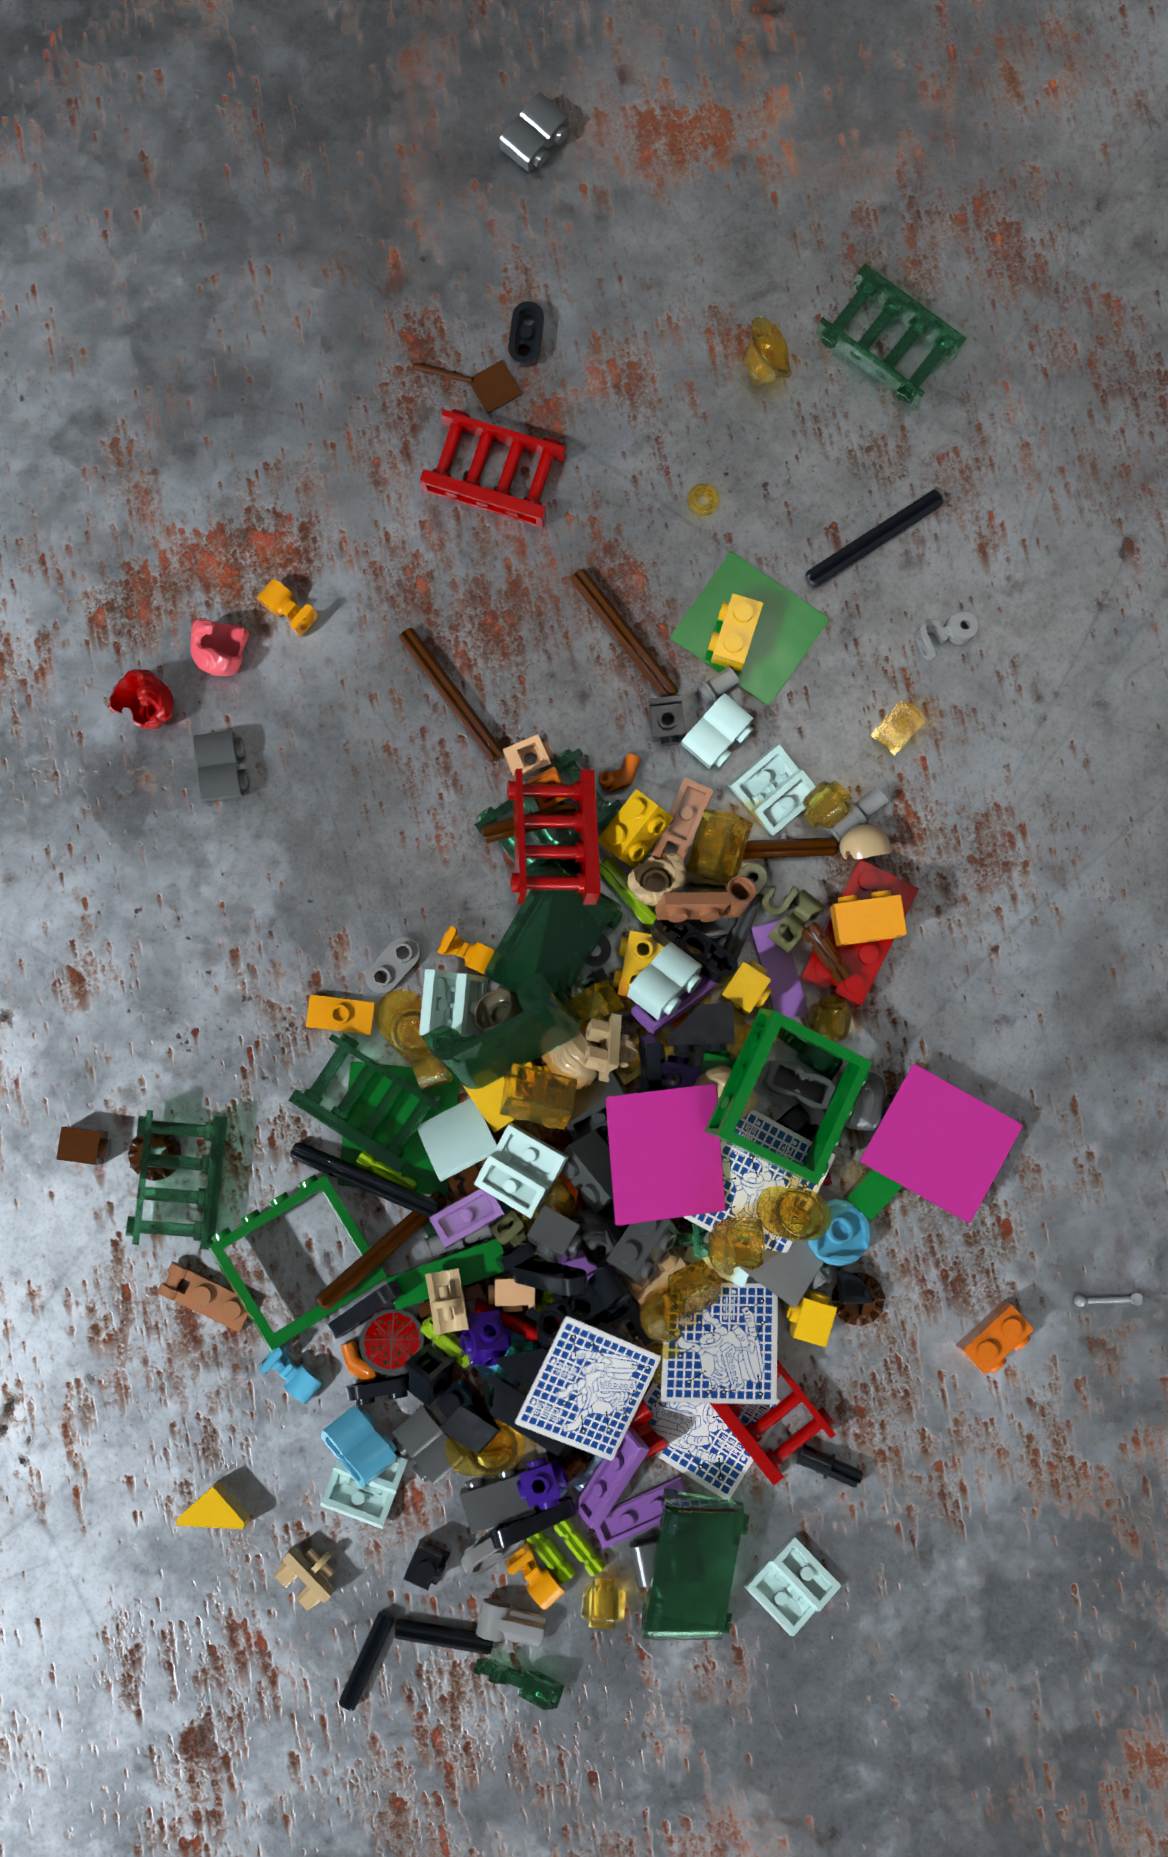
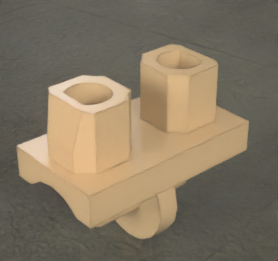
[583,1013,639,1082]
[621,1246,689,1305]
[425,1268,469,1335]
[274,1545,335,1611]

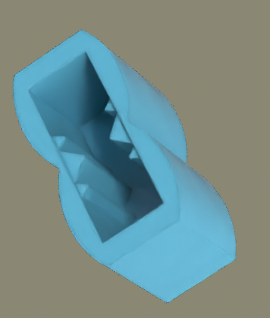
[321,1405,396,1488]

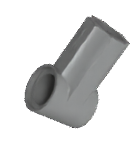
[476,1598,546,1647]

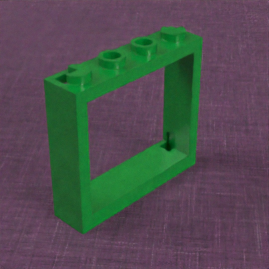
[704,1008,872,1185]
[208,1174,388,1351]

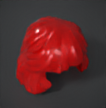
[107,669,174,730]

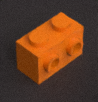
[956,1301,1035,1375]

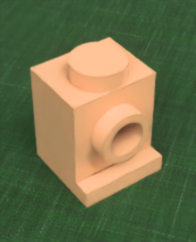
[503,734,555,780]
[488,1276,536,1312]

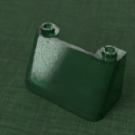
[484,861,623,1019]
[422,971,580,1089]
[641,1488,749,1641]

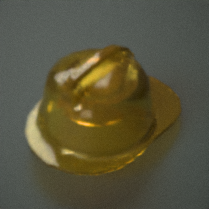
[742,317,792,387]
[374,990,444,1062]
[756,1186,832,1242]
[445,1418,525,1476]

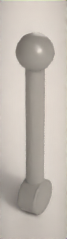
[1074,1292,1143,1307]

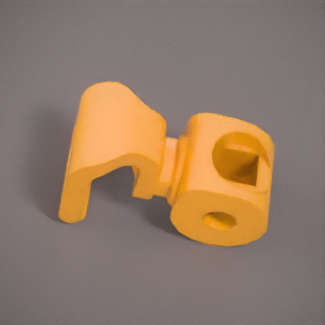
[256,578,319,638]
[436,926,502,978]
[505,1542,566,1610]

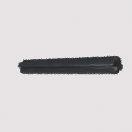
[805,489,944,587]
[290,1142,442,1218]

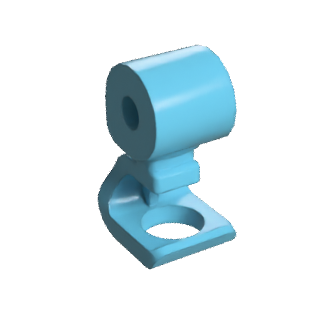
[259,1343,324,1404]

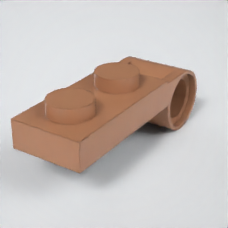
[655,876,756,923]

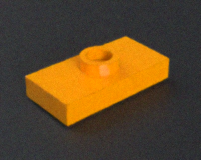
[306,995,376,1035]

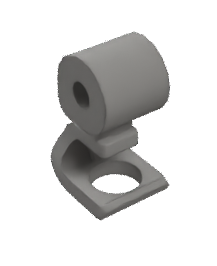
[915,611,979,660]

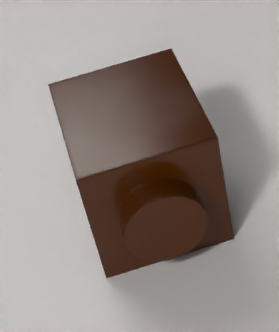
[56,1126,111,1165]

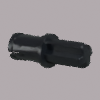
[796,1443,863,1488]

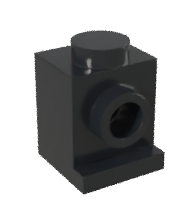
[648,695,686,746]
[404,1343,452,1406]
[403,1539,450,1590]

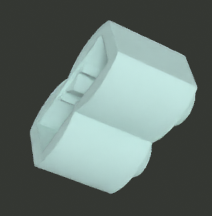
[681,693,754,770]
[627,942,702,1020]

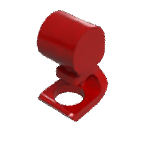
[629,1398,670,1461]

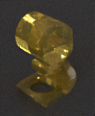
[412,1047,452,1090]

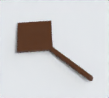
[412,360,522,414]

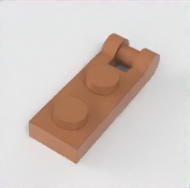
[650,777,714,861]
[157,1262,256,1332]

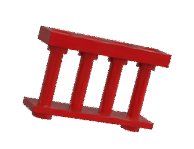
[419,409,566,528]
[507,769,601,905]
[710,1359,836,1486]

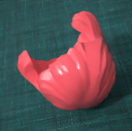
[190,618,249,676]

